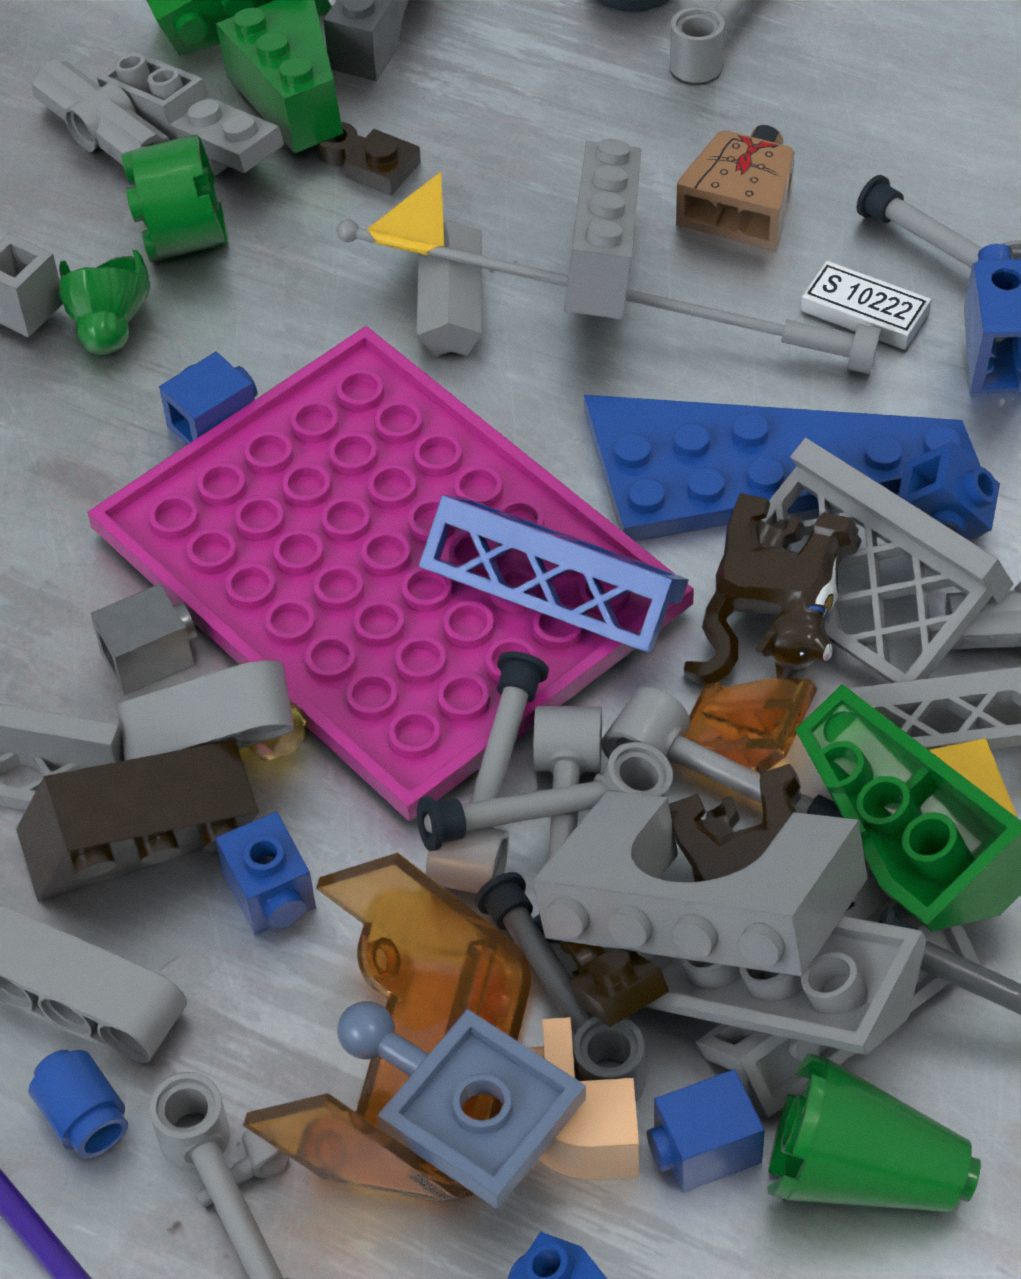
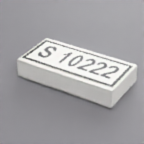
[801,261,932,350]

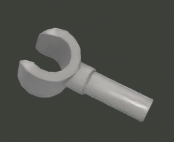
[196,1121,289,1208]

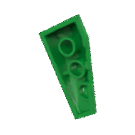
[795,684,1021,932]

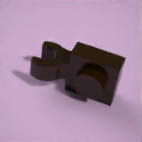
[559,941,670,1027]

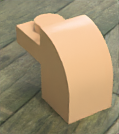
[529,1017,639,1179]

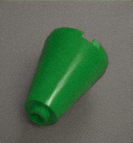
[767,1054,981,1212]

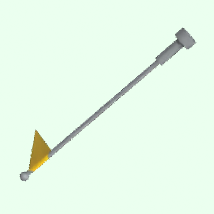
[337,171,881,375]

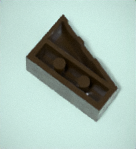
[16,740,259,902]

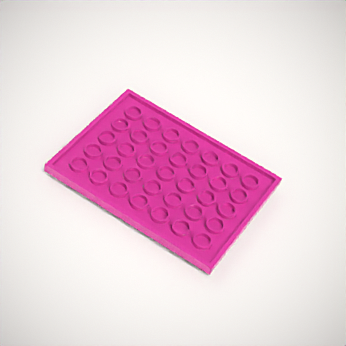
[87,326,694,822]

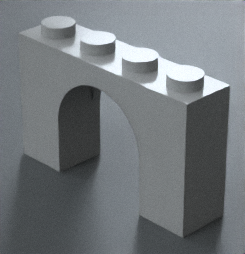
[533,791,868,977]

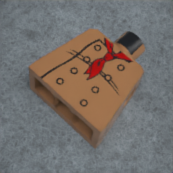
[676,125,795,251]

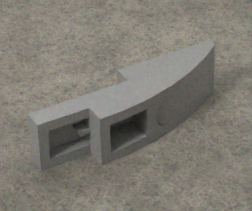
[97,51,285,176]

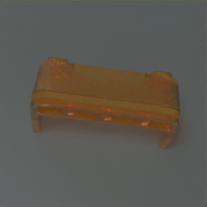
[243,853,531,1202]

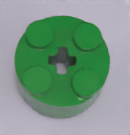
[121,134,228,263]

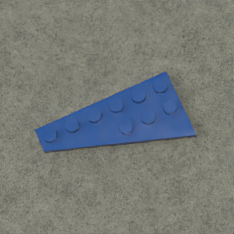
[584,395,980,542]

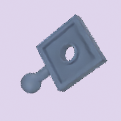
[337,1001,586,1209]

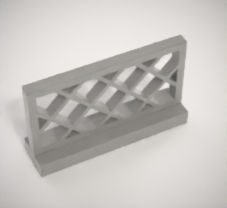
[761,437,1014,683]

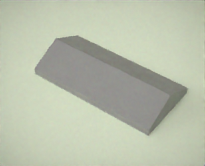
[640,916,927,1055]

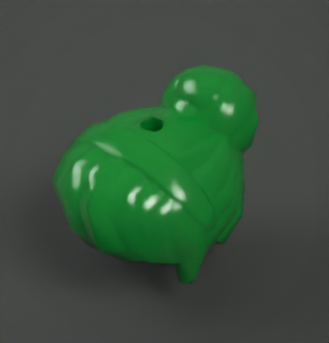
[59,249,151,355]

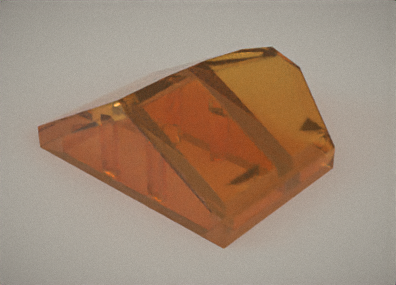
[684,678,817,773]

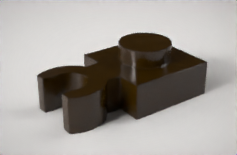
[318,122,421,196]

